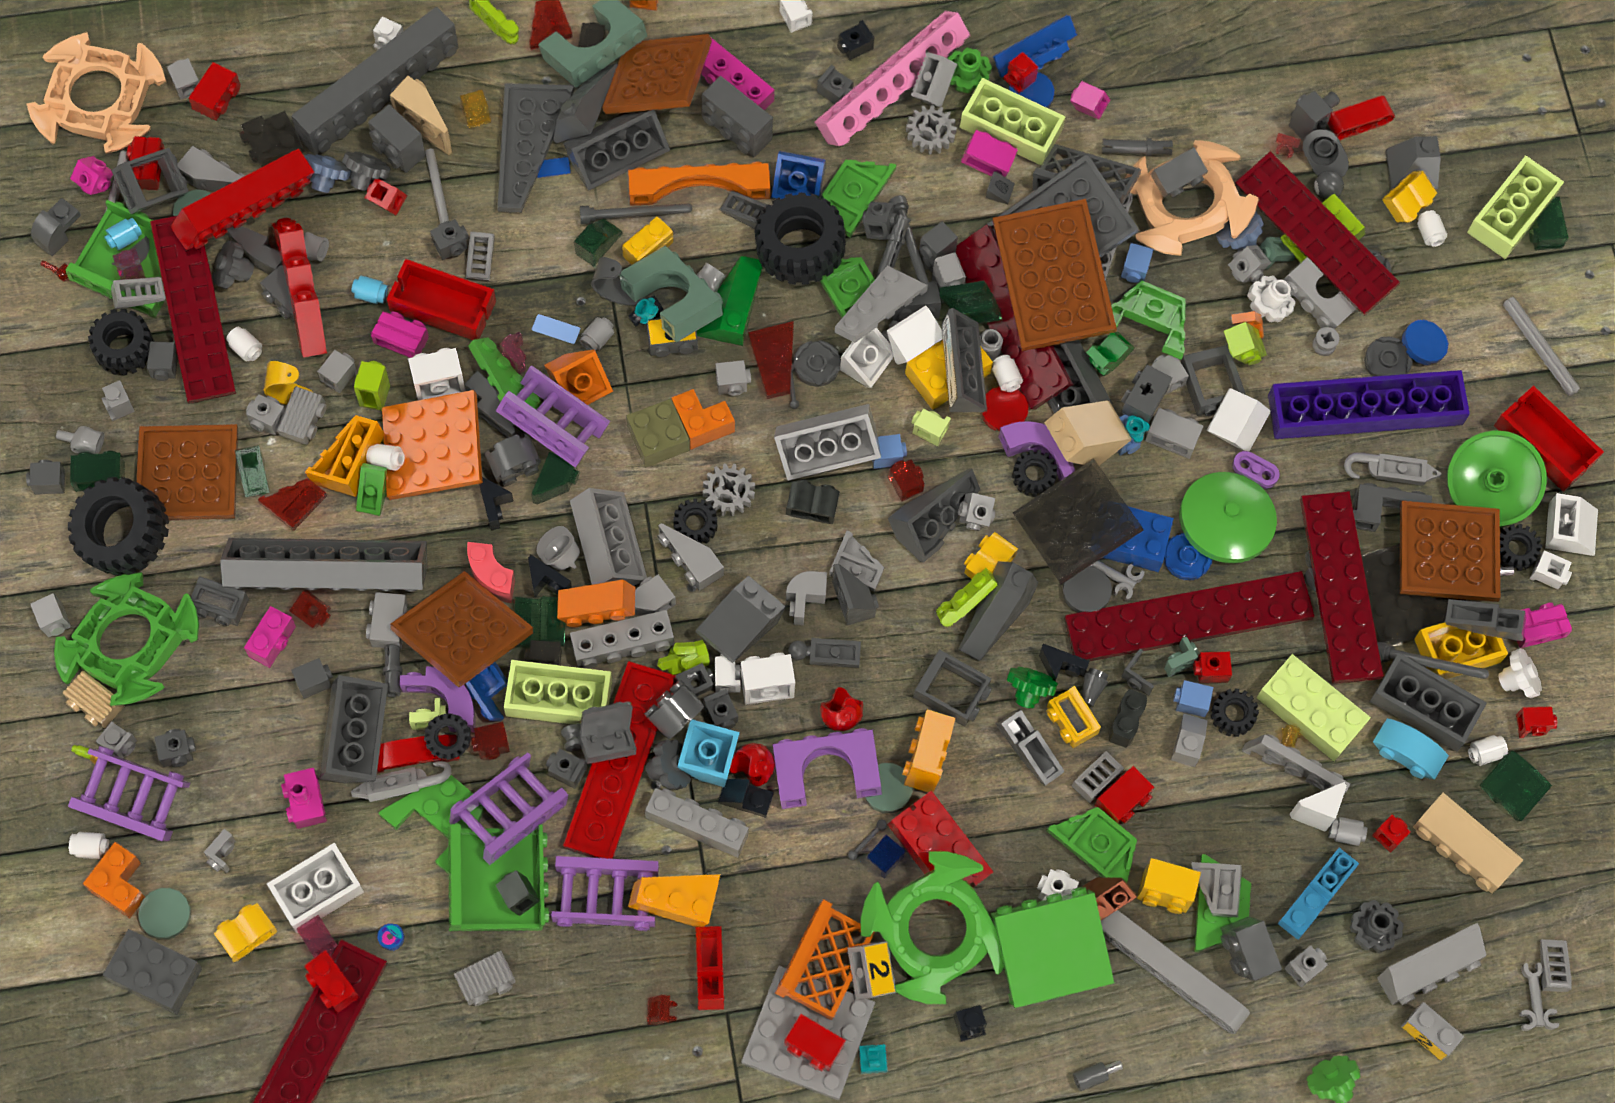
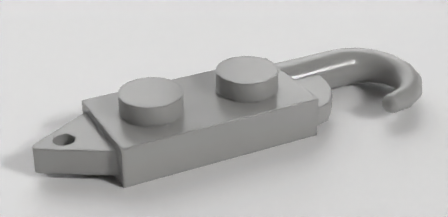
[1344,452,1441,486]
[351,761,452,802]

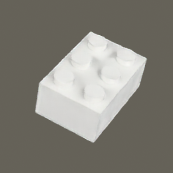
[267,843,364,933]

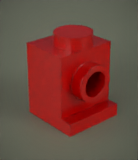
[1003,52,1038,94]
[365,179,408,216]
[1516,706,1558,738]
[1372,815,1410,853]

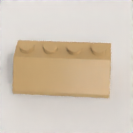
[1413,793,1523,894]

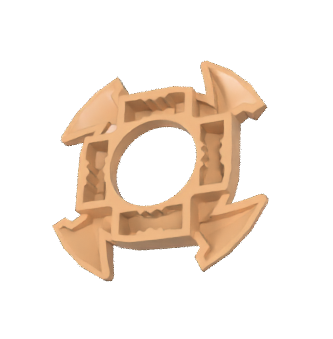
[27,32,166,154]
[1124,140,1259,256]

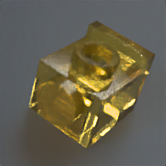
[460,89,491,129]

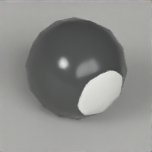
[1314,171,1344,200]

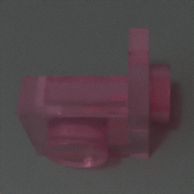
[113,248,146,280]

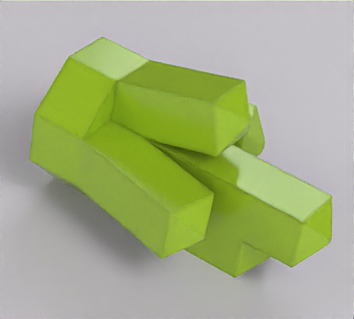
[657,640,710,675]

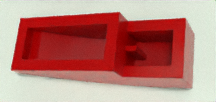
[696,926,724,1010]

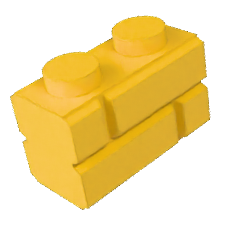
[622,216,673,265]

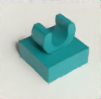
[859,1045,887,1074]

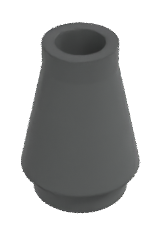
[1081,668,1108,707]

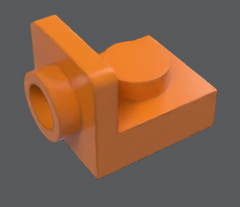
[1231,311,1264,339]

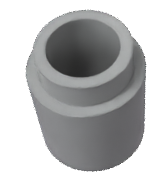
[579,317,614,351]
[980,329,1003,360]
[1328,817,1367,846]

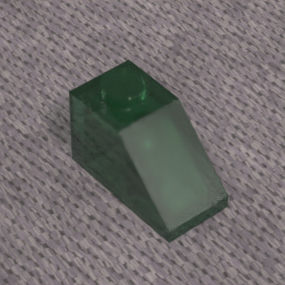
[1529,196,1569,251]
[574,219,623,267]
[531,452,580,505]

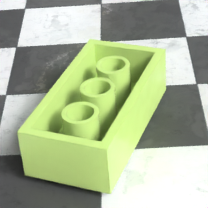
[960,78,1066,165]
[1467,156,1564,259]
[1257,654,1371,762]
[504,660,612,724]

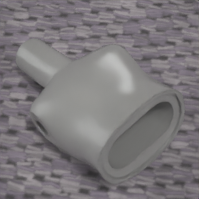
[304,232,329,261]
[696,262,726,292]
[56,426,105,456]

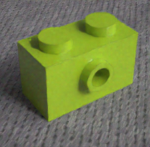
[1224,322,1267,365]
[354,361,390,411]

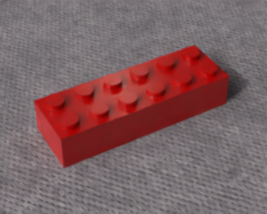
[171,148,314,251]

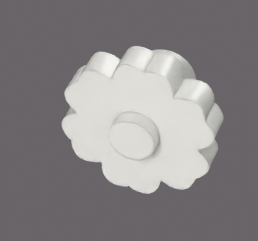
[1248,276,1295,322]
[1498,648,1542,699]

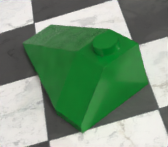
[697,256,763,346]

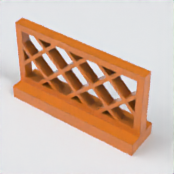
[775,899,875,1020]

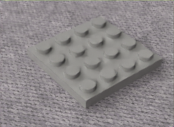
[741,966,875,1101]

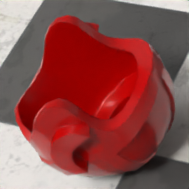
[820,687,863,732]
[729,743,776,787]

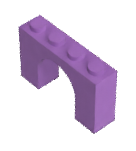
[773,728,882,809]

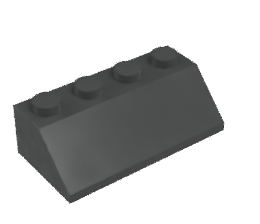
[563,110,670,190]
[1048,340,1112,414]
[1369,653,1487,752]
[319,675,388,783]

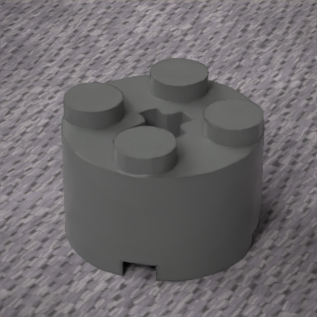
[485,434,541,486]
[644,679,704,739]

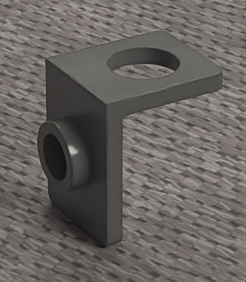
[1121,649,1154,696]

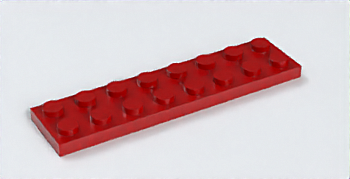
[563,661,676,859]

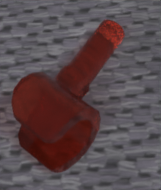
[40,260,69,282]

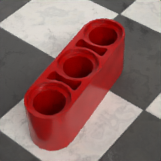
[1327,96,1395,140]

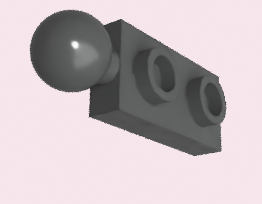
[788,638,861,668]

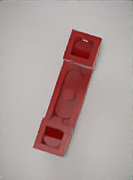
[377,735,460,774]

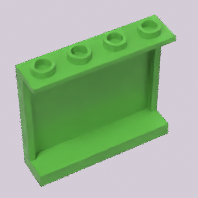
[66,200,166,318]
[448,824,549,931]
[990,887,1114,1008]

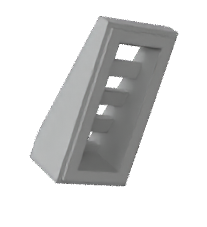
[466,231,495,281]
[111,277,166,309]
[1072,751,1124,803]
[1540,939,1572,992]

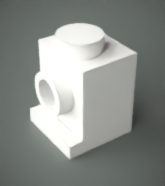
[780,0,812,32]
[373,17,403,50]
[1530,550,1572,589]
[715,654,741,693]

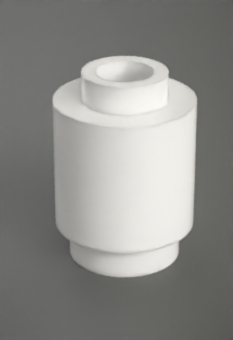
[1417,210,1447,247]
[226,327,262,362]
[992,355,1023,392]
[366,444,405,471]
[1468,735,1508,766]
[69,832,109,859]

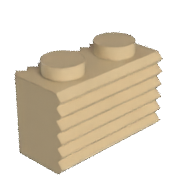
[63,671,125,729]

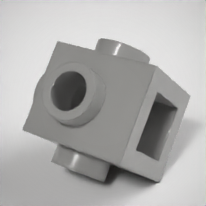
[1228,245,1271,282]
[246,394,285,435]
[958,493,995,531]

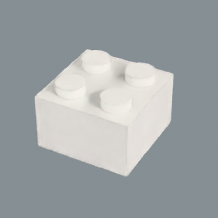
[408,348,466,400]
[741,653,795,705]

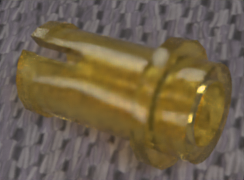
[1281,725,1301,748]

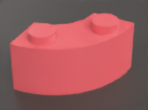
[467,542,515,603]

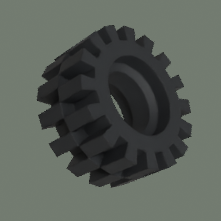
[1012,450,1058,497]
[673,498,717,544]
[1500,524,1542,571]
[1211,688,1259,737]
[424,713,472,760]

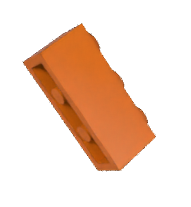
[557,580,635,627]

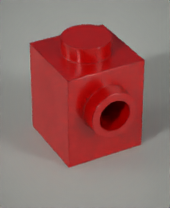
[1193,651,1232,683]

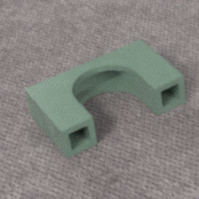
[538,0,648,88]
[619,245,723,343]

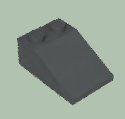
[695,576,786,663]

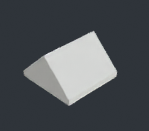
[887,305,943,365]
[840,328,894,388]
[1206,388,1271,452]
[1290,782,1347,832]

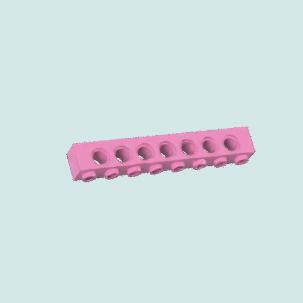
[814,11,970,146]

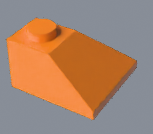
[544,349,613,405]

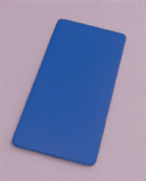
[537,157,571,178]

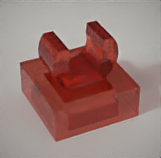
[1275,132,1301,158]
[647,994,677,1025]

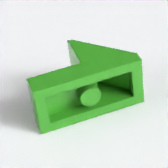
[356,463,387,516]

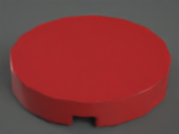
[981,386,1029,431]

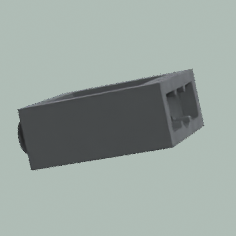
[111,148,189,214]
[1180,345,1246,416]
[913,649,992,726]

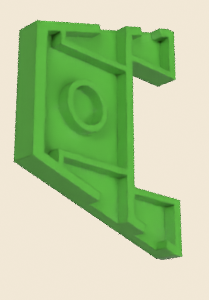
[1111,281,1186,360]
[379,775,485,874]

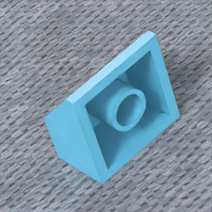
[678,720,739,787]

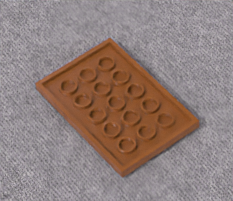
[993,199,1117,351]

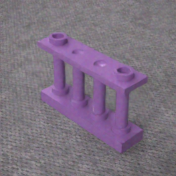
[496,365,610,468]
[68,746,190,841]
[449,752,568,865]
[551,856,659,931]

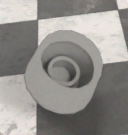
[536,526,580,571]

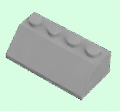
[774,404,881,481]
[570,488,647,585]
[1377,923,1487,1005]

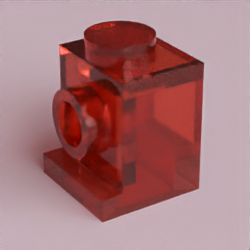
[289,590,331,628]

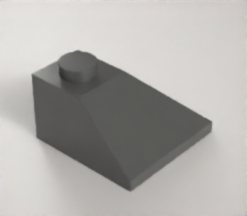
[1386,136,1440,190]
[832,563,879,625]

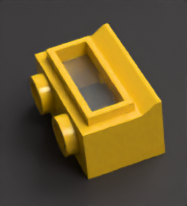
[1046,686,1101,748]

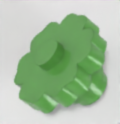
[948,48,992,93]
[1307,1056,1361,1103]

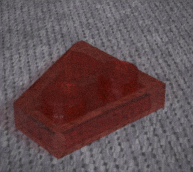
[529,0,573,50]
[258,478,327,531]

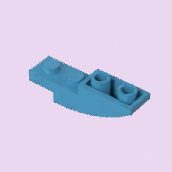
[1278,848,1359,940]

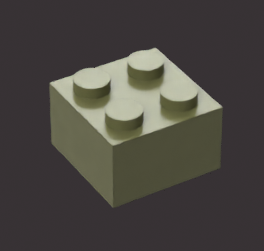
[626,399,690,468]

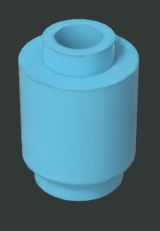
[104,218,142,251]
[351,275,388,304]

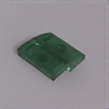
[939,281,1002,324]
[513,596,565,648]
[1479,750,1552,821]

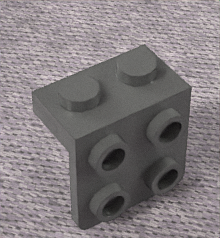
[579,702,637,764]

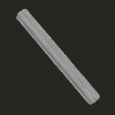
[1503,297,1580,396]

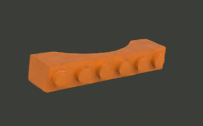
[628,162,770,206]

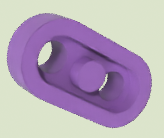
[1232,451,1280,488]

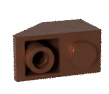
[1082,877,1137,920]

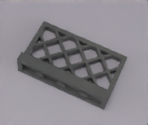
[1033,144,1141,205]

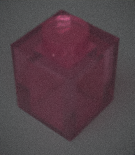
[296,915,337,958]

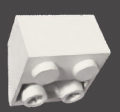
[1545,493,1598,556]

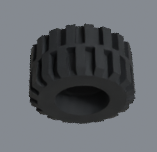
[88,309,154,375]

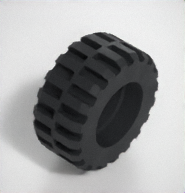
[754,192,846,285]
[68,477,169,576]

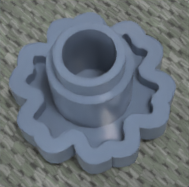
[304,154,351,193]
[1216,212,1264,250]

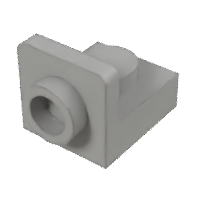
[96,721,137,758]
[204,829,236,873]

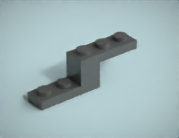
[1353,483,1432,532]

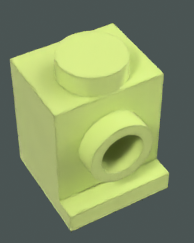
[911,409,951,446]

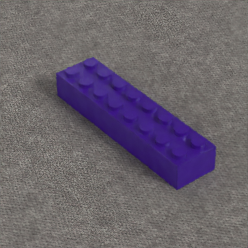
[1268,370,1470,439]

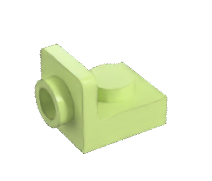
[409,698,447,730]

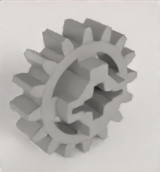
[906,105,957,155]
[703,463,755,516]

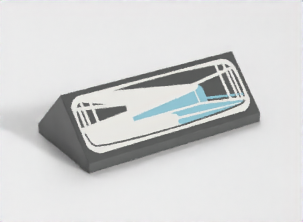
[941,308,987,412]

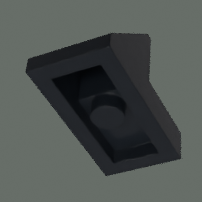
[479,477,513,531]
[528,555,572,598]
[1039,643,1090,681]
[718,779,774,818]

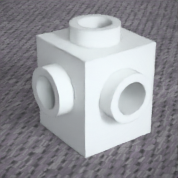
[1037,869,1079,900]

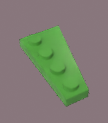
[468,337,542,410]

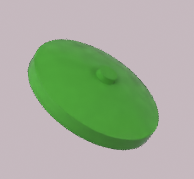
[1447,431,1547,527]
[1179,472,1277,563]

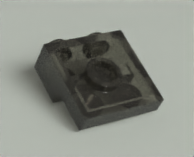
[239,111,305,168]

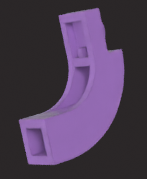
[998,421,1075,486]
[400,666,475,733]

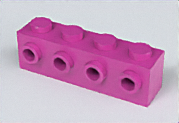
[701,38,775,110]

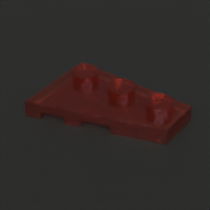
[748,321,794,399]

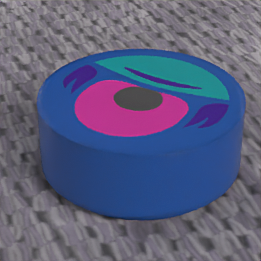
[378,923,404,951]

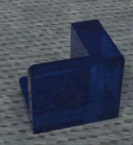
[867,834,905,879]

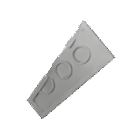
[835,265,928,343]
[1242,734,1350,793]

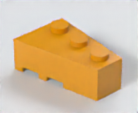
[305,415,384,497]
[902,709,956,792]
[628,874,720,927]

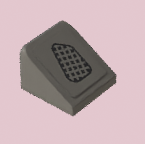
[986,171,1015,205]

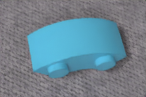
[1373,718,1449,780]

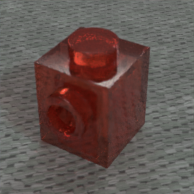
[888,459,925,502]
[471,722,510,760]

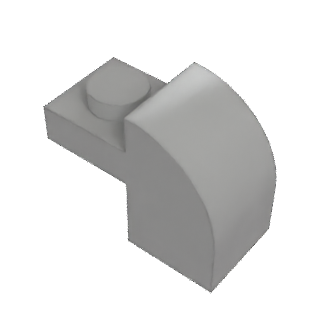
[786,571,827,625]

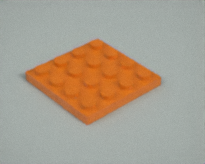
[382,390,483,500]

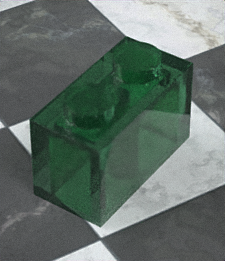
[70,451,125,492]

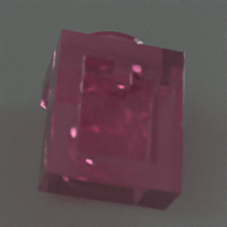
[500,332,527,374]

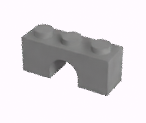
[1284,257,1356,329]

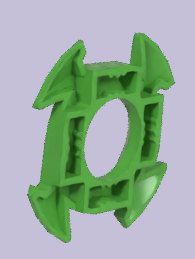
[54,572,199,706]
[861,851,1004,1004]

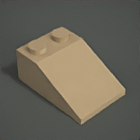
[390,76,452,155]

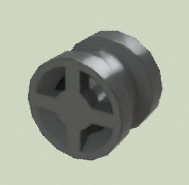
[561,723,582,752]

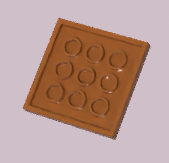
[602,34,712,114]
[136,424,239,520]
[1400,501,1501,602]
[391,571,533,688]

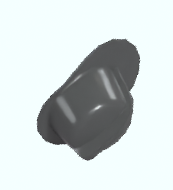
[1303,129,1349,177]

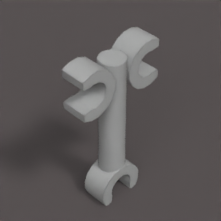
[1078,549,1144,602]
[1519,963,1559,1031]

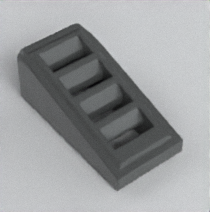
[720,191,767,229]

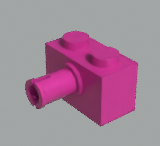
[281,767,327,829]

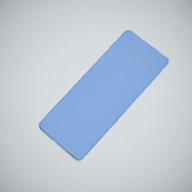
[532,314,580,344]

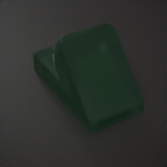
[235,445,270,497]

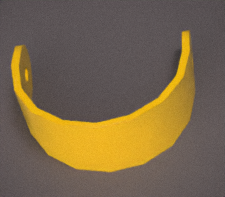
[264,361,313,405]

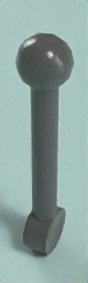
[785,363,799,409]
[848,819,887,860]

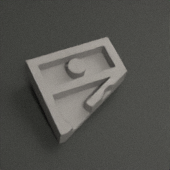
[1192,862,1242,918]

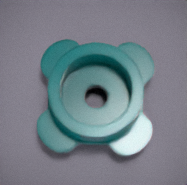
[635,297,658,324]
[1125,415,1150,443]

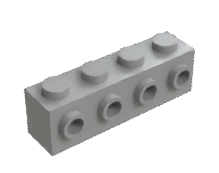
[570,610,674,669]
[645,788,749,858]

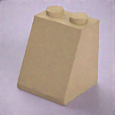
[1044,401,1132,468]

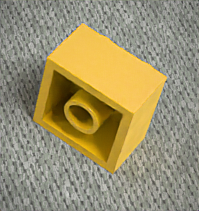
[1137,858,1201,914]

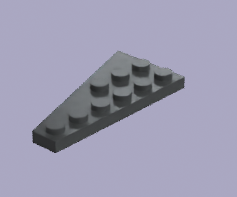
[498,83,575,213]

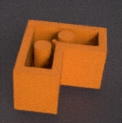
[671,389,735,450]
[83,842,145,919]

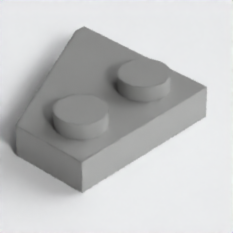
[829,531,884,592]

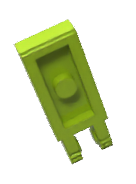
[469,0,519,45]
[936,568,998,627]

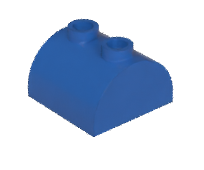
[772,151,826,199]

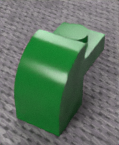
[1086,332,1135,376]

